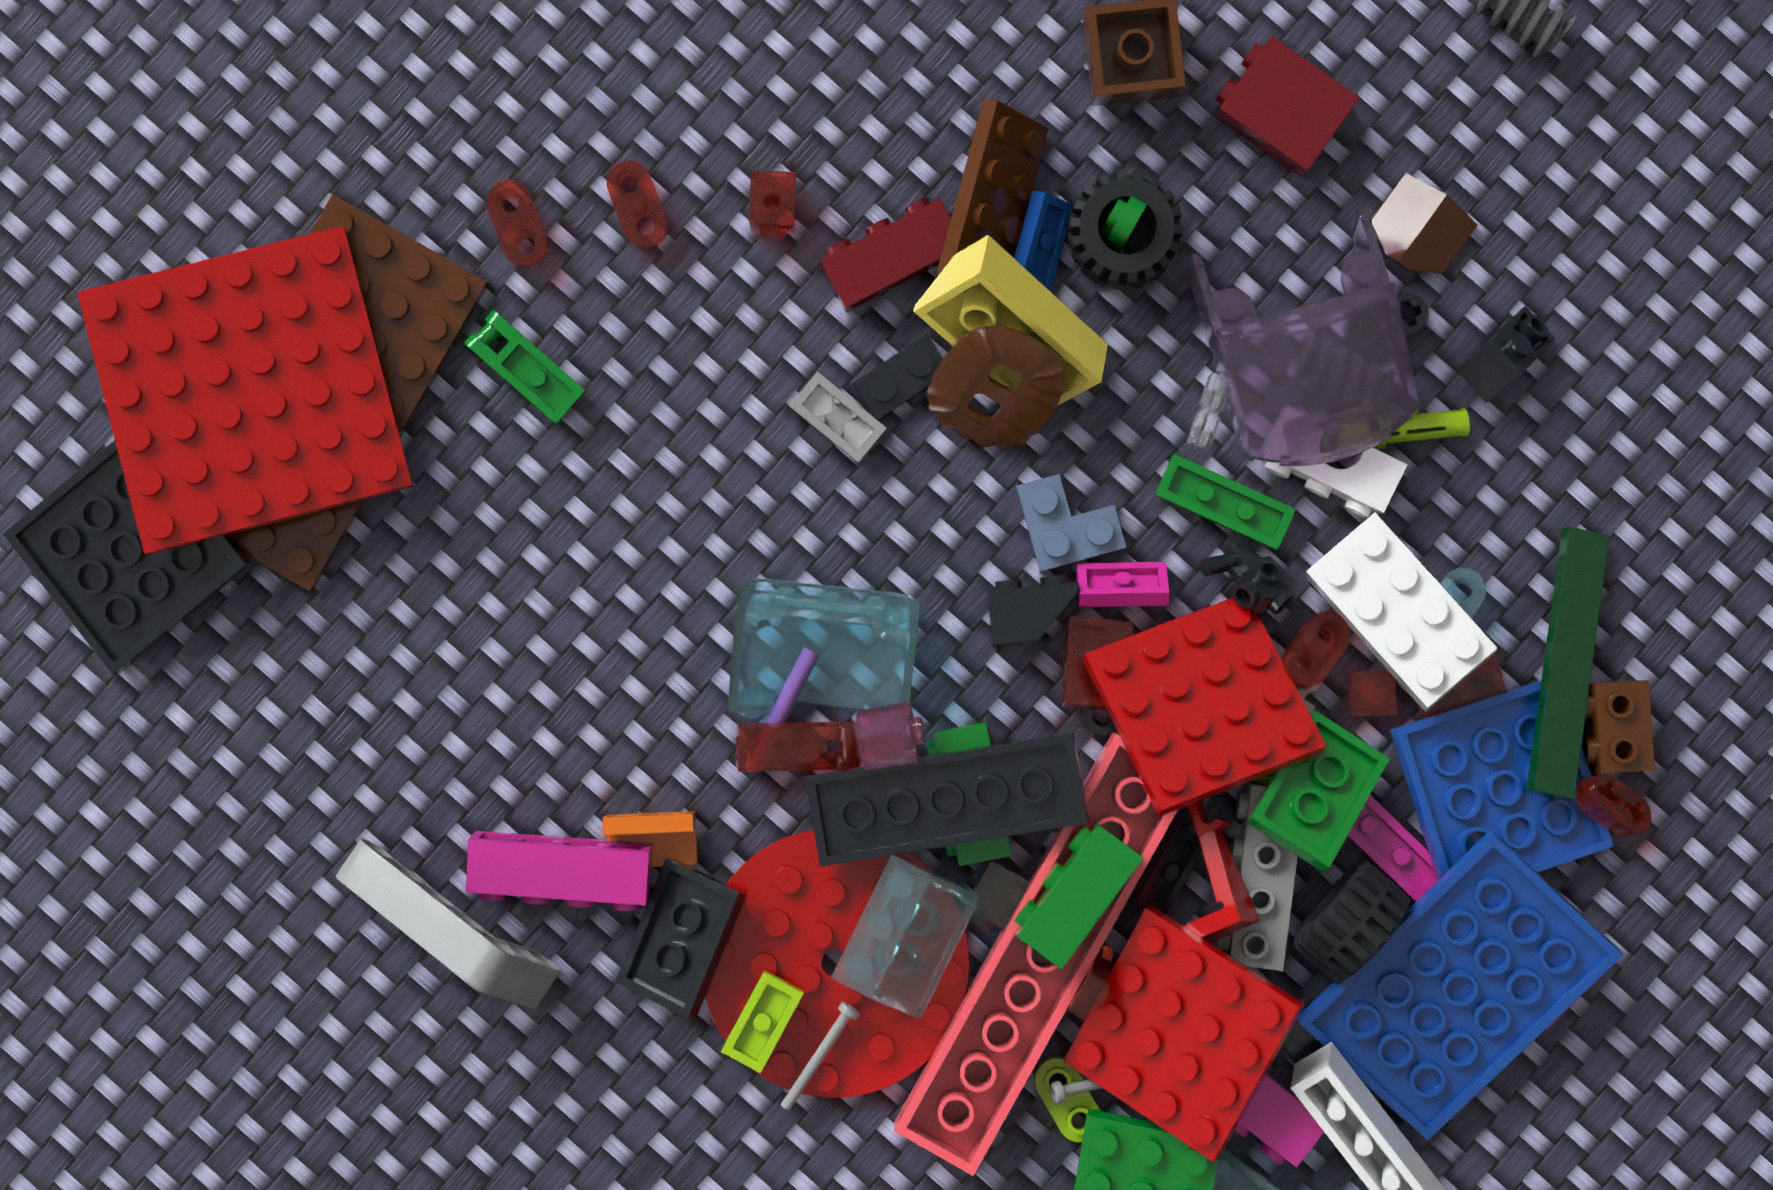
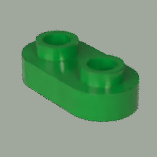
[1100,195,1147,253]

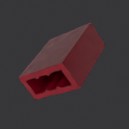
[1215,35,1359,178]

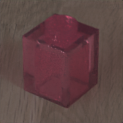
[854,701,926,771]

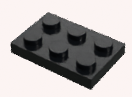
[616,858,747,1019]

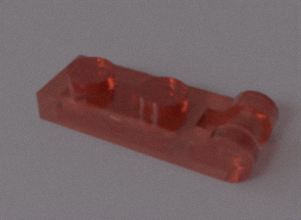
[736,722,863,772]

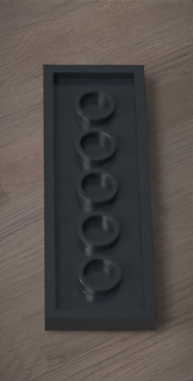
[805,732,1089,867]

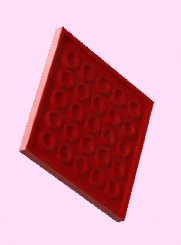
[77,226,413,556]

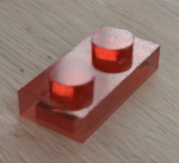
[1069,944,1114,1020]

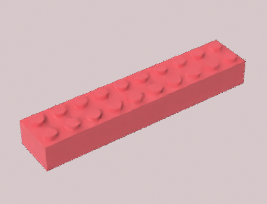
[894,733,1178,1176]

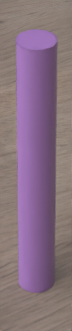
[743,646,820,773]

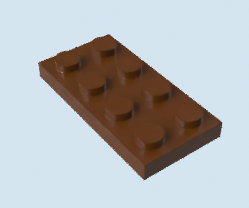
[937,99,1049,274]

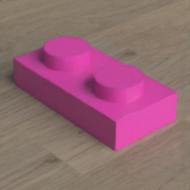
[1076,562,1170,607]

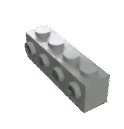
[1218,783,1298,971]

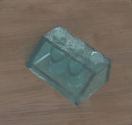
[831,854,981,1019]

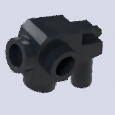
[1200,543,1294,615]

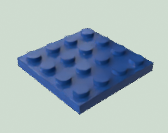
[1390,680,1614,880]

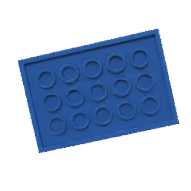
[1298,830,1623,1141]

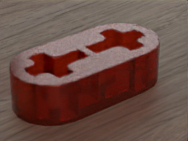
[1577,774,1652,837]

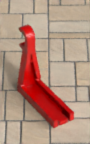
[1183,800,1260,943]

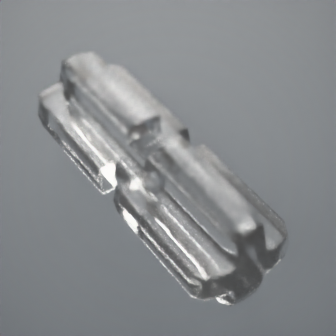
[1188,373,1232,449]

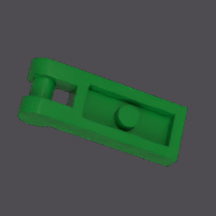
[464,310,587,425]

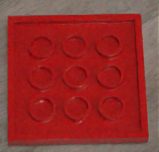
[1083,598,1326,817]
[1063,906,1305,1162]

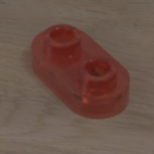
[607,161,669,249]
[486,180,549,268]
[1281,611,1350,690]

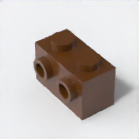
[1582,680,1655,774]

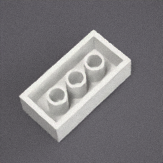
[1306,513,1497,712]

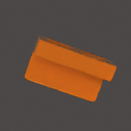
[602,811,698,867]

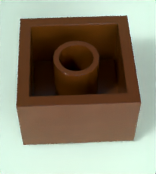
[1082,0,1186,106]

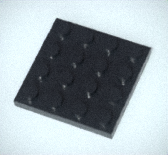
[3,440,252,675]

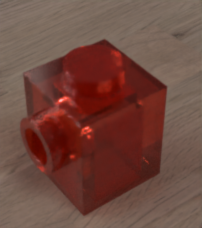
[749,171,797,239]

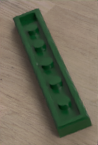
[1526,526,1609,800]

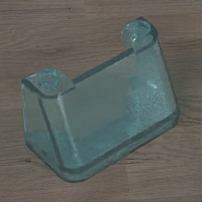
[727,578,920,732]

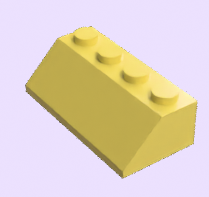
[914,235,1108,405]

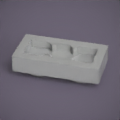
[789,371,887,464]

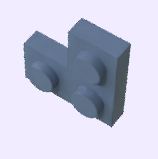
[1016,474,1127,572]

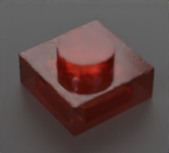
[1348,670,1397,717]

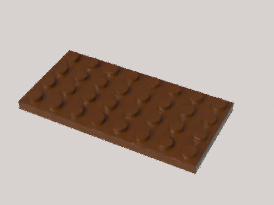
[229,194,489,592]

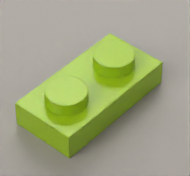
[721,970,804,1074]

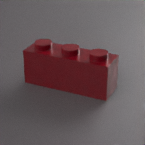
[821,198,951,313]

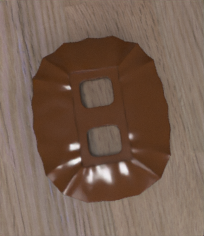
[926,325,1065,451]

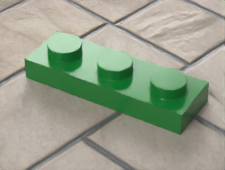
[1154,454,1296,551]

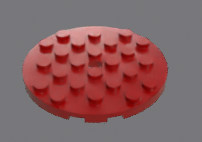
[705,830,969,1098]

